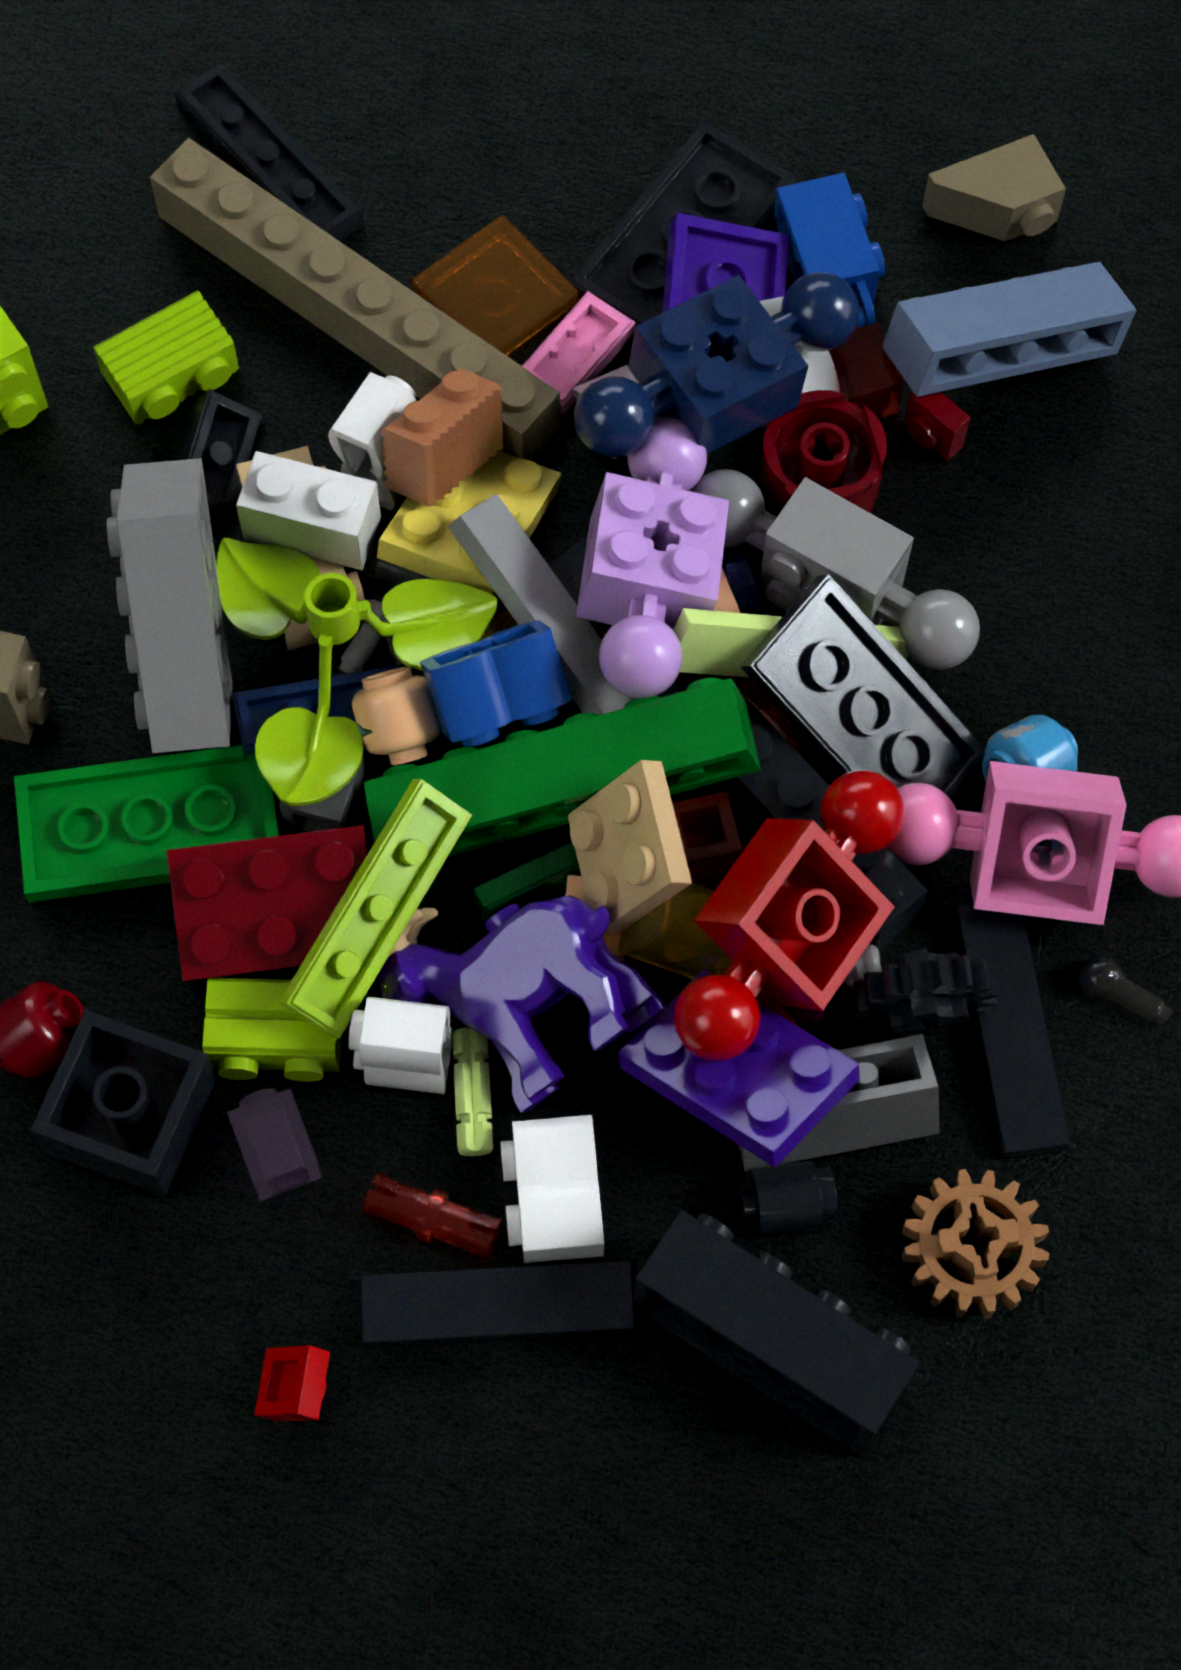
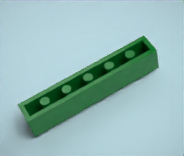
[363,678,761,857]

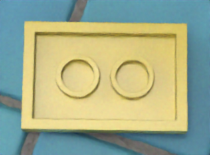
[377,450,561,596]

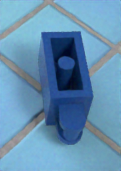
[773,172,885,331]

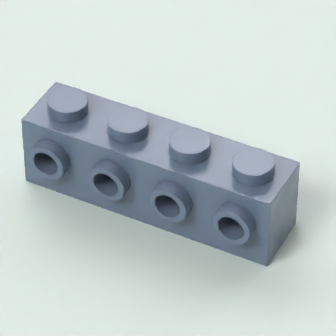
[882,262,1136,397]

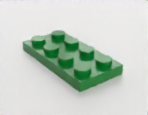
[14,745,280,903]

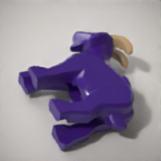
[379,895,668,1112]

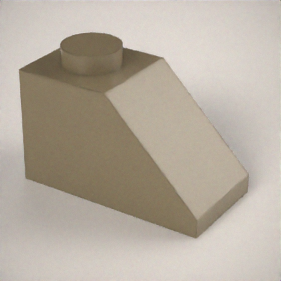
[922,134,1066,241]

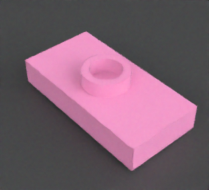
[522,291,635,416]

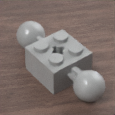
[690,469,980,670]

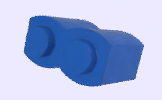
[420,620,572,747]

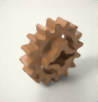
[901,1169,1050,1319]

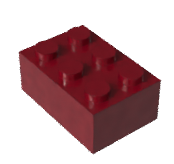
[166,825,368,981]

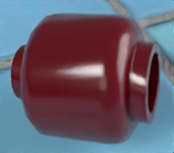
[0,981,84,1079]

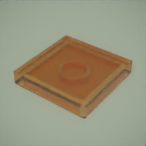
[412,214,578,355]

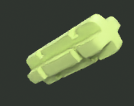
[452,1027,493,1156]

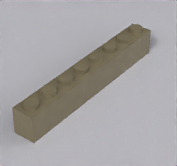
[150,138,560,461]

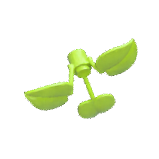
[216,538,497,806]

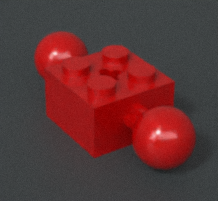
[674,770,905,1061]

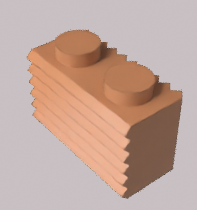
[380,368,503,506]

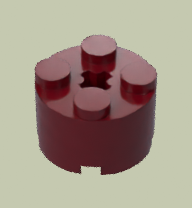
[759,390,887,517]

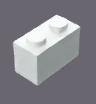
[236,451,381,571]

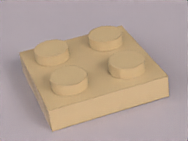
[567,760,692,935]

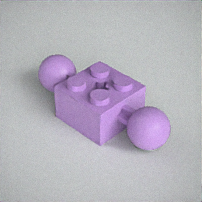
[576,417,729,699]

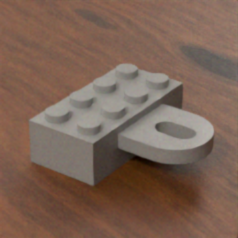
[107,458,233,753]

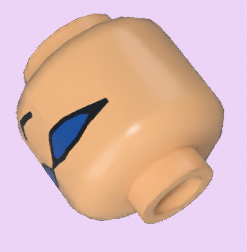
[352,667,442,765]

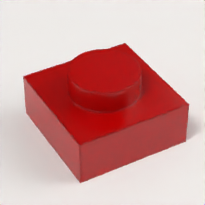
[254,1345,330,1422]

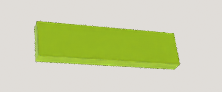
[278,779,472,1039]

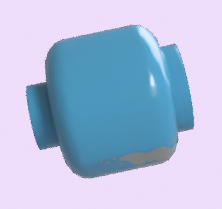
[982,715,1078,781]

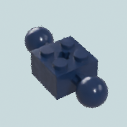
[574,272,860,457]

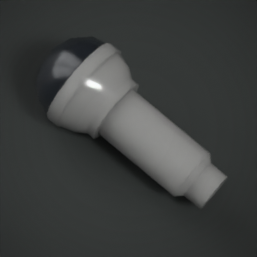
[337,593,386,675]

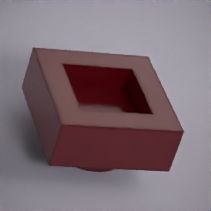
[903,391,970,462]

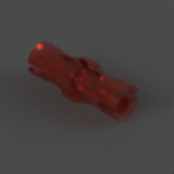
[363,1172,503,1260]

